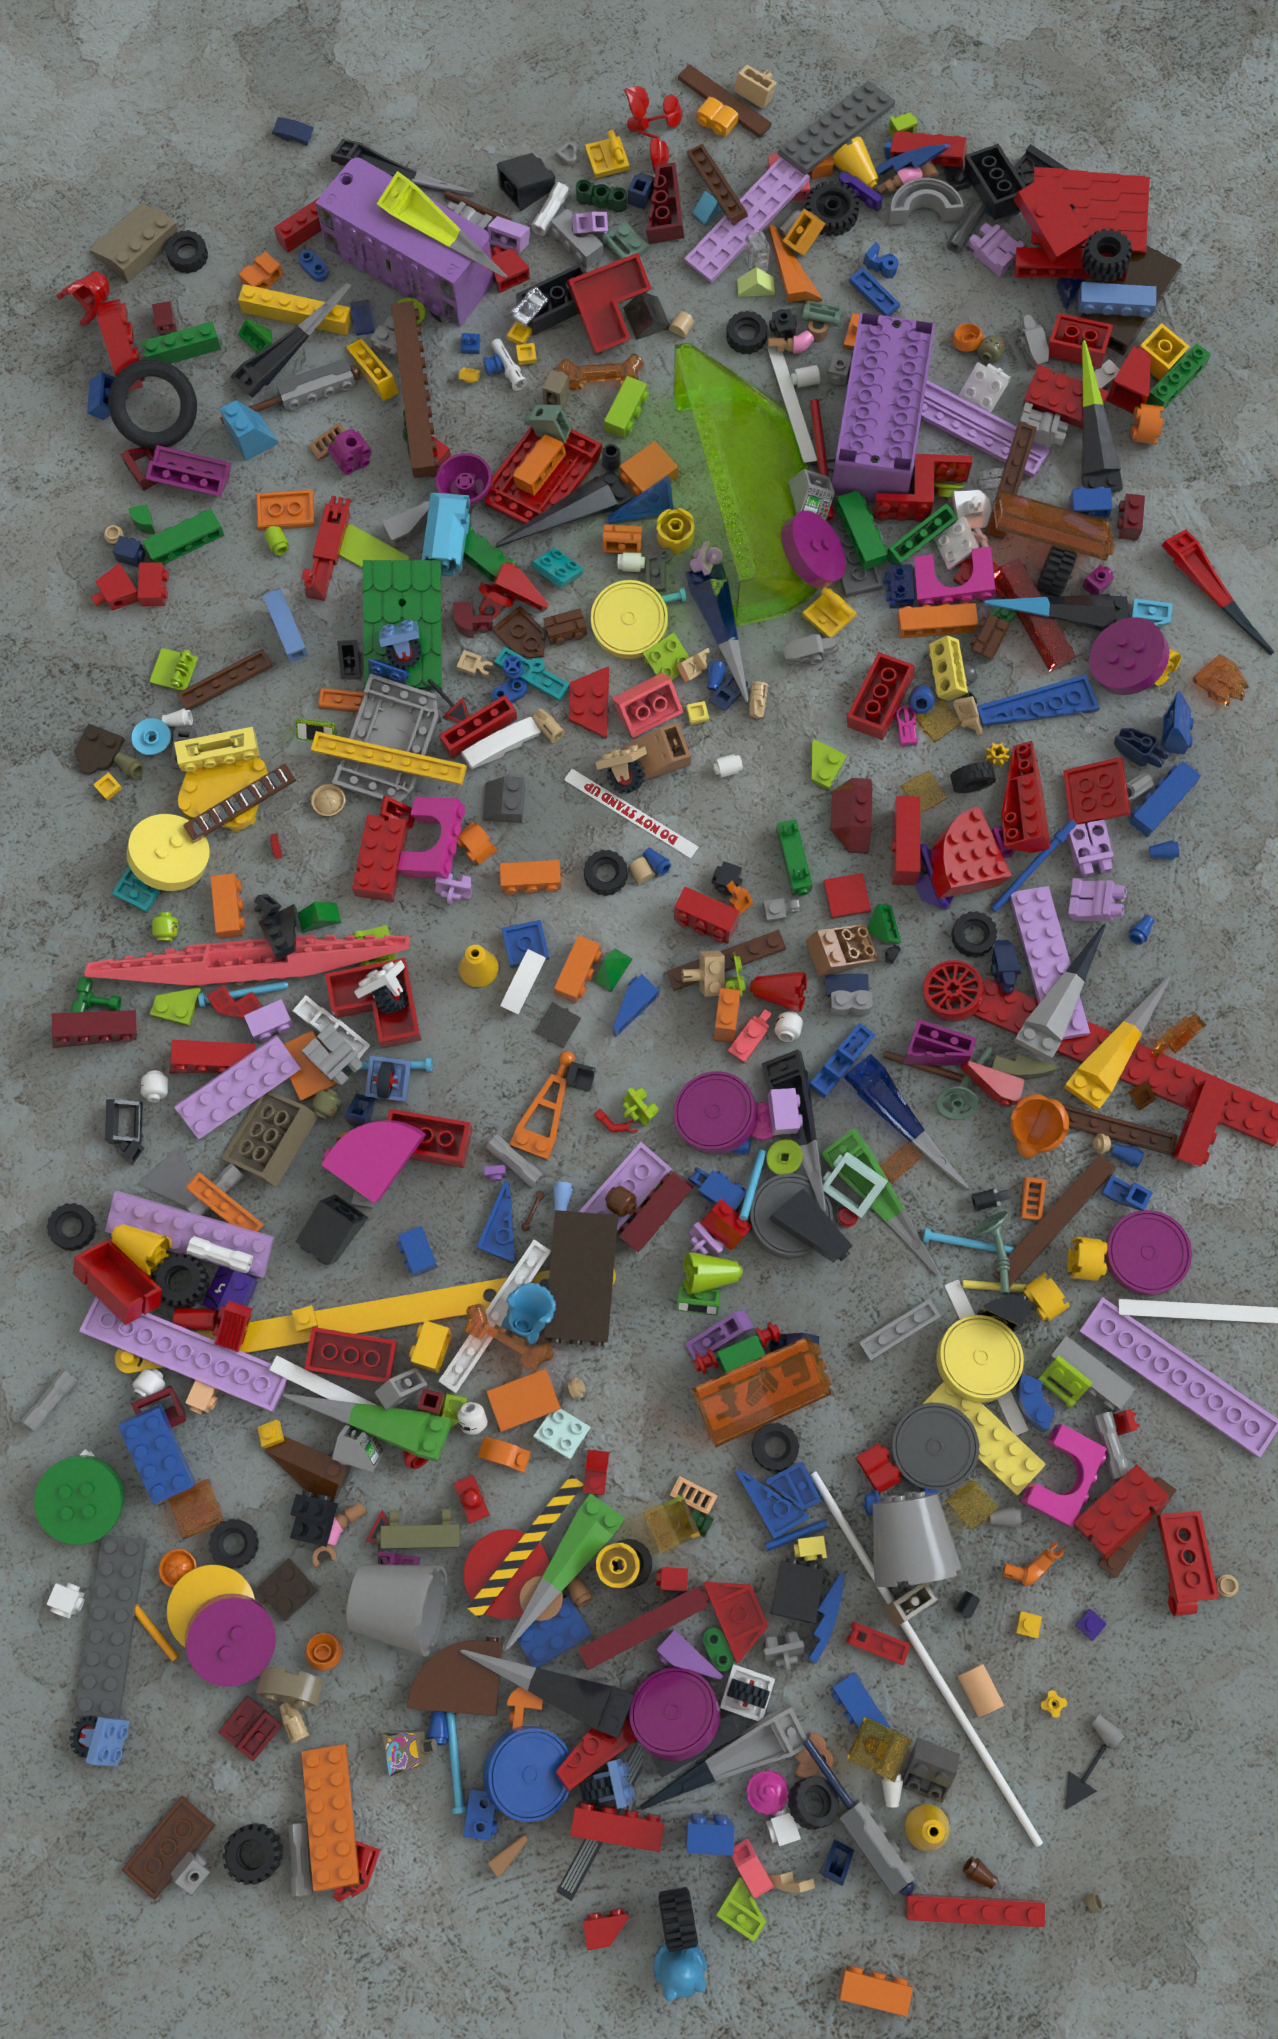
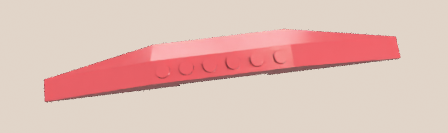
[84,935,410,986]

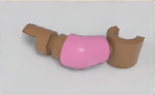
[877,161,939,196]
[768,320,828,354]
[312,1502,367,1568]

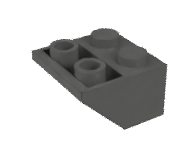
[902,1738,960,1803]

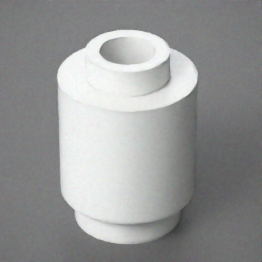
[618,552,645,572]
[713,754,743,778]

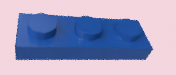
[849,268,900,316]

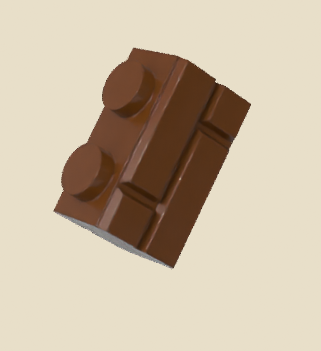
[543,608,587,646]
[970,614,1010,660]

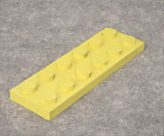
[923,1381,1046,1496]

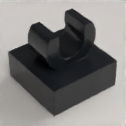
[254,894,282,919]
[118,1139,145,1165]

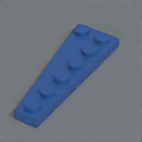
[977,674,1100,727]

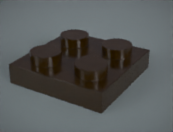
[256,1558,319,1621]

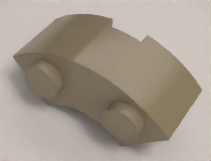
[256,1667,324,1710]

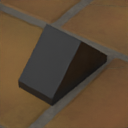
[337,640,361,679]

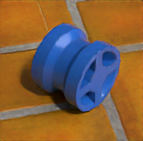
[483,354,503,376]
[503,655,523,680]

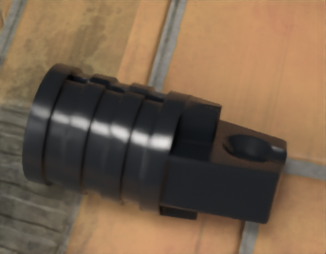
[971,1188,1011,1212]

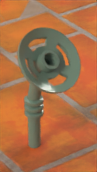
[937,1046,994,1120]
[971,1211,1010,1295]

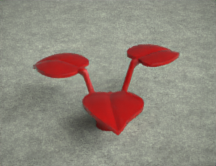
[624,86,682,174]

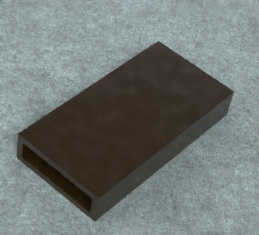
[1080,246,1182,356]
[544,1210,618,1347]

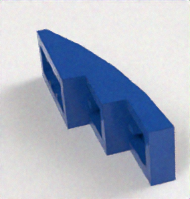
[875,144,951,175]
[809,1023,875,1099]
[807,1573,845,1663]

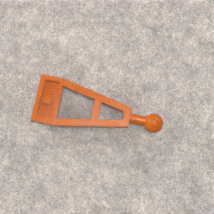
[509,1051,575,1161]

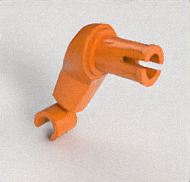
[1002,1542,1064,1586]

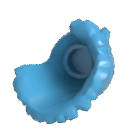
[501,1283,556,1345]
[653,1942,707,2002]

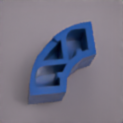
[1016,1373,1055,1433]

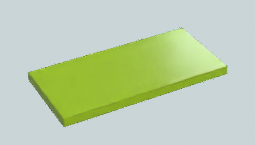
[339,524,411,569]

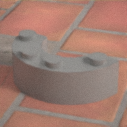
[889,178,964,225]

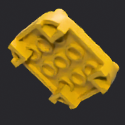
[178,750,268,832]

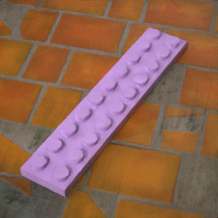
[79,1297,288,1412]
[1078,1297,1278,1458]

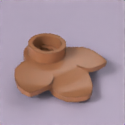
[794,1733,834,1778]

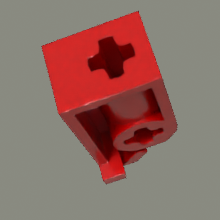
[333,1841,381,1902]

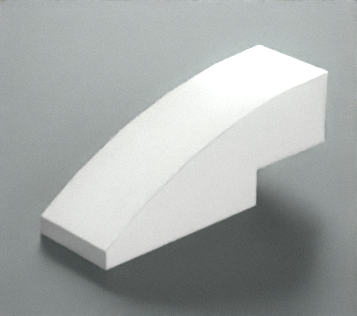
[500,949,546,1014]

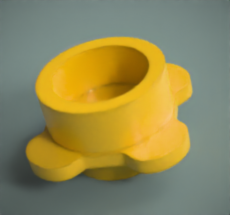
[1041,1690,1067,1718]

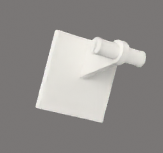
[958,362,1011,413]
[934,516,989,570]

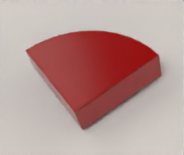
[270,833,282,859]

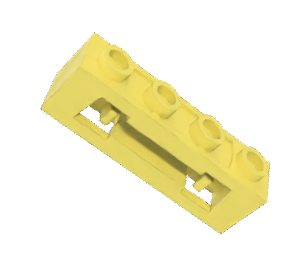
[174,727,260,772]

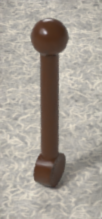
[522,1191,544,1231]

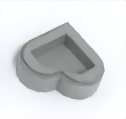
[555,142,577,166]

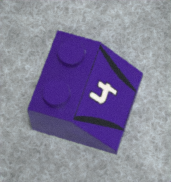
[202,1266,258,1311]

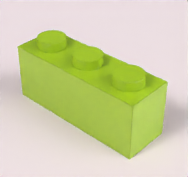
[604,376,649,439]

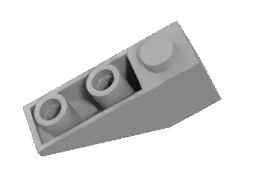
[382,501,430,548]

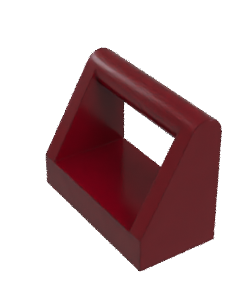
[120,447,159,491]
[131,1386,187,1427]

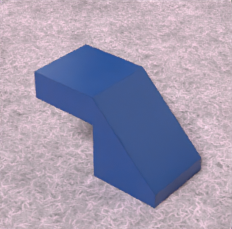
[1101,1175,1153,1211]

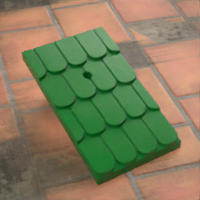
[363,560,442,690]

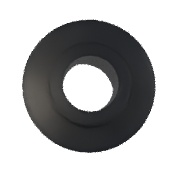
[602,444,621,471]

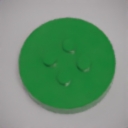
[34,1455,125,1545]

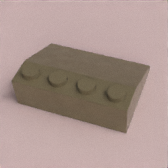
[89,203,178,283]
[221,1091,319,1188]

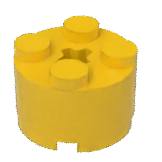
[656,508,695,555]
[1067,1236,1107,1281]
[1023,1272,1070,1322]
[596,1543,640,1589]

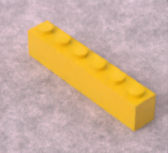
[238,284,353,336]

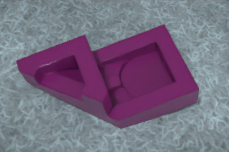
[377,1551,421,1565]

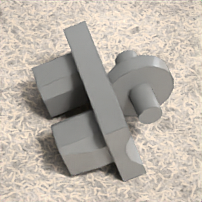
[764,1632,805,1671]

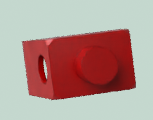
[491,246,530,293]
[90,563,139,610]

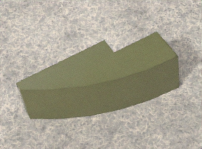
[991,1054,1057,1080]

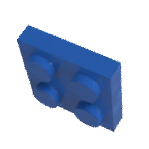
[501,920,549,968]

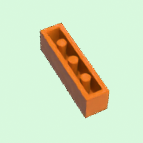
[897,602,978,638]

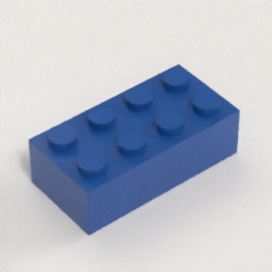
[118,1403,195,1505]
[685,1813,734,1855]

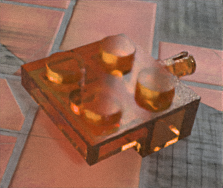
[1152,1013,1207,1057]

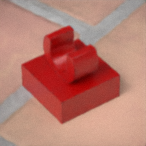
[1113,1409,1140,1435]

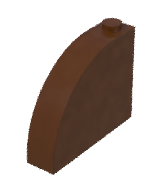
[407,1636,504,1716]

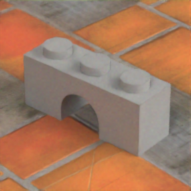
[551,209,604,268]

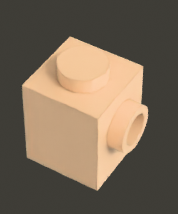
[185,1380,219,1415]

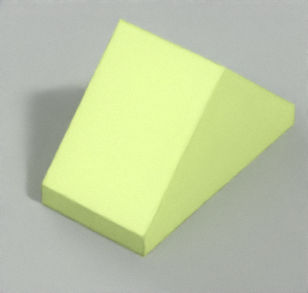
[737,267,775,297]

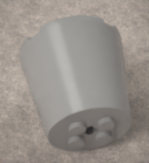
[872,1491,963,1587]
[346,1564,447,1656]

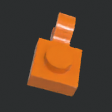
[726,881,753,916]

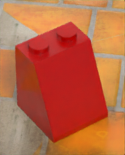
[1106,346,1151,414]

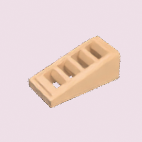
[669,1476,718,1516]

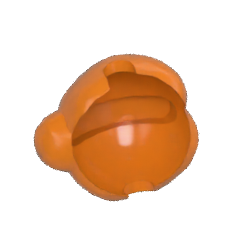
[1010,1094,1069,1158]

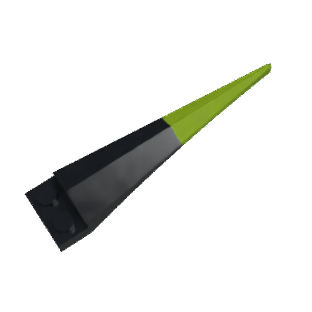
[1081,340,1123,492]

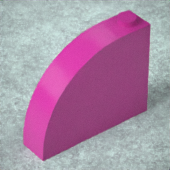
[321,1120,426,1204]

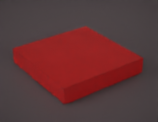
[823,873,871,919]

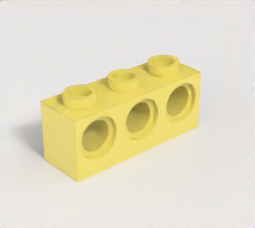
[929,635,968,701]

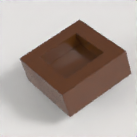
[1128,1081,1156,1110]

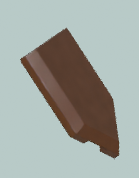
[491,606,546,657]

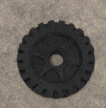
[805,181,859,237]

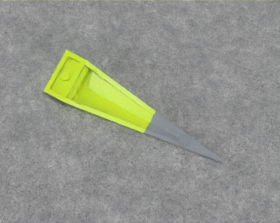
[377,171,507,278]

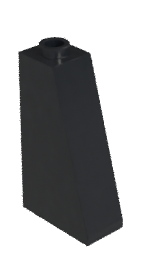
[769,1188,853,1263]

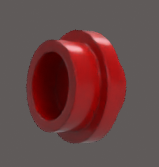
[837,1207,858,1228]

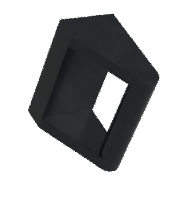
[105,1099,143,1144]

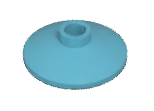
[131,718,171,755]

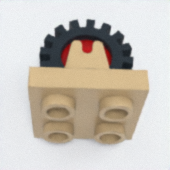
[595,745,647,794]

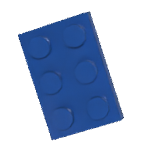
[513,1596,591,1668]

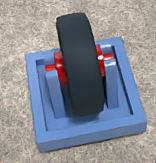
[365,1055,412,1102]

